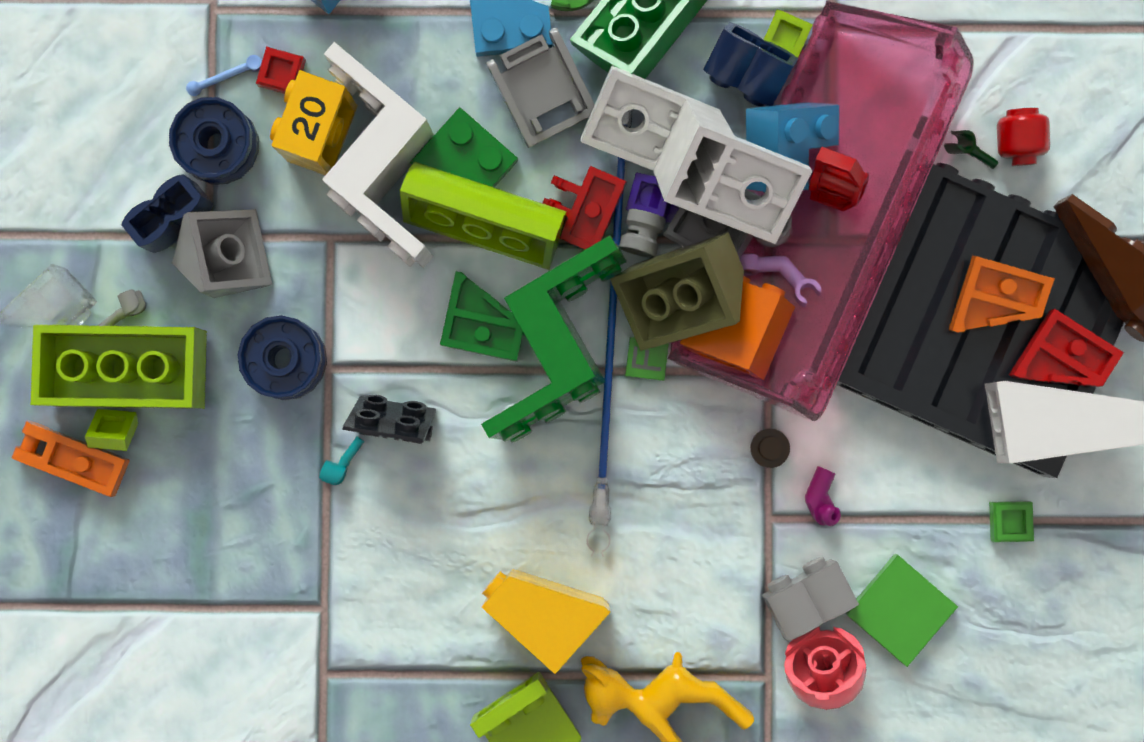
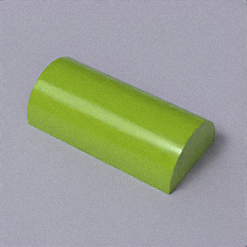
[400,162,567,270]

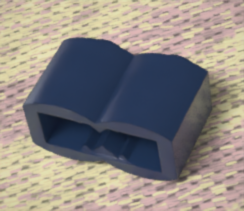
[703,22,799,107]
[121,174,213,253]

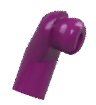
[805,466,841,526]

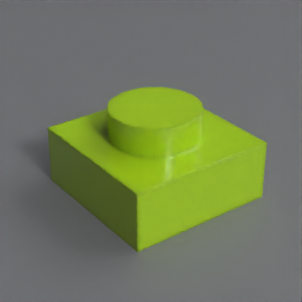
[763,9,813,58]
[85,409,139,451]

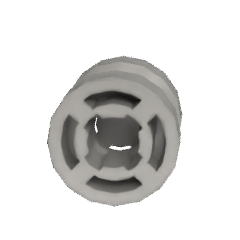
[619,209,666,258]

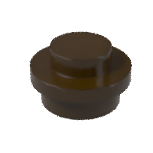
[750,429,790,468]

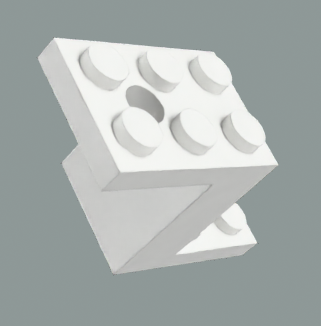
[322,42,434,268]
[581,66,812,244]

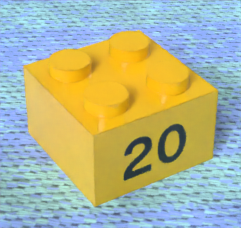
[270,70,358,175]

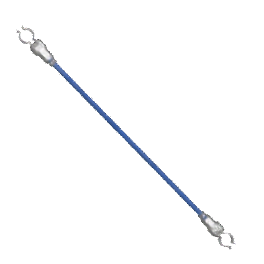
[586,109,634,557]

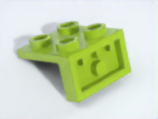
[470,671,581,742]

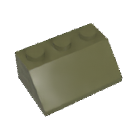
[610,232,744,351]

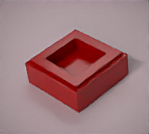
[256,47,306,94]

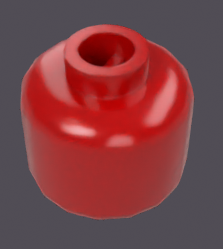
[997,108,1050,166]

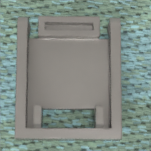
[486,28,595,148]

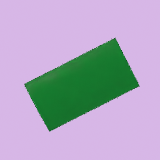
[570,0,707,79]

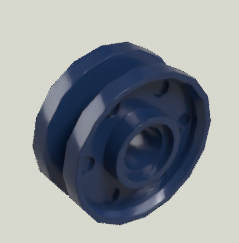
[169,97,259,185]
[237,315,327,400]

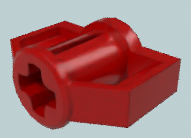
[809,147,869,212]

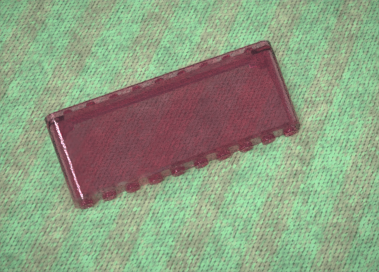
[668,1,974,421]

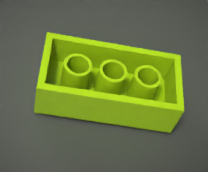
[30,325,207,409]

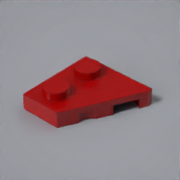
[1009,309,1124,387]

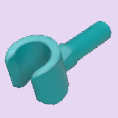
[319,436,365,485]

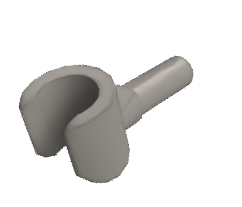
[98,289,146,326]

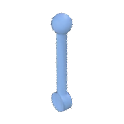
[186,55,262,96]

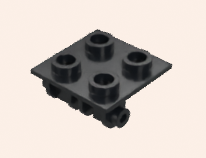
[342,395,436,444]

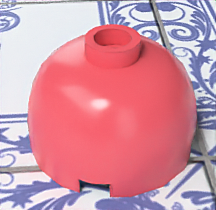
[784,626,867,710]

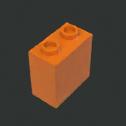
[680,276,795,380]

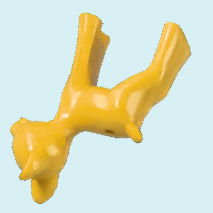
[581,652,754,742]

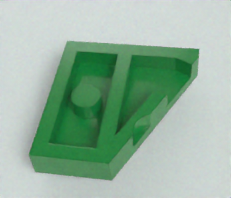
[410,107,518,188]
[440,271,524,362]

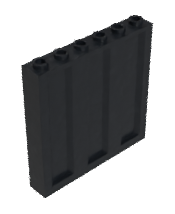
[829,163,1124,478]

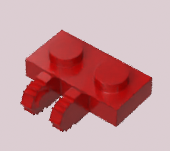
[543,166,627,250]

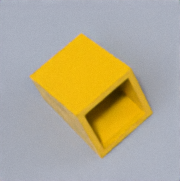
[481,569,610,674]

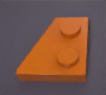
[949,255,1055,333]

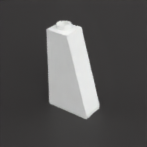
[985,381,1144,464]

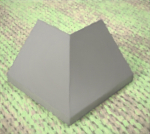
[172,209,272,298]

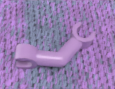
[740,254,821,307]

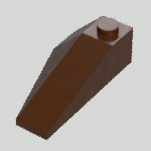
[1053,194,1144,342]

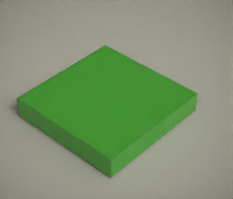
[845,554,958,667]

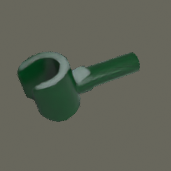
[944,130,998,169]

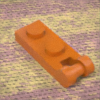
[11,420,130,497]

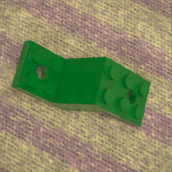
[481,235,627,443]

